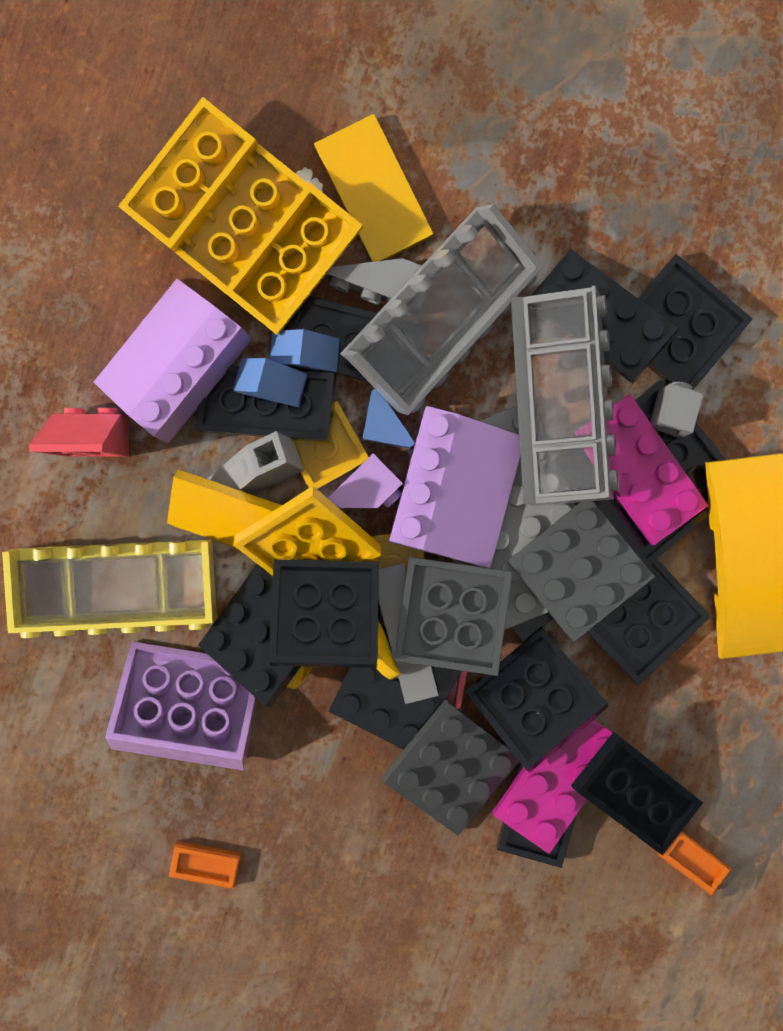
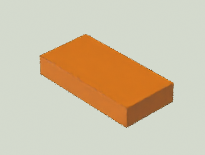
[656,831,732,896]
[169,841,242,889]

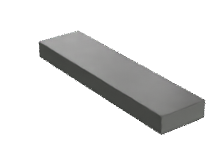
[378,563,439,704]

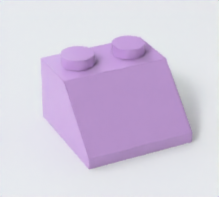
[328,453,403,508]

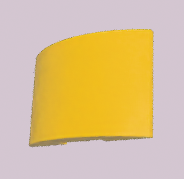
[118,97,363,336]
[705,453,783,659]

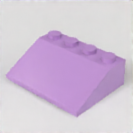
[94,279,252,444]
[389,406,520,569]
[105,641,257,771]

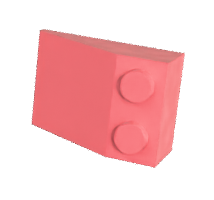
[29,408,129,457]

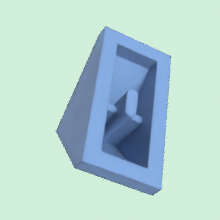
[269,329,340,373]
[233,358,308,408]
[363,389,416,449]

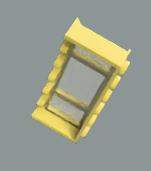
[2,539,218,638]

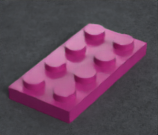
[573,394,708,546]
[492,719,613,854]

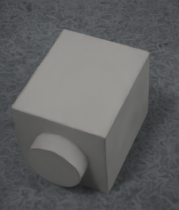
[650,382,703,438]

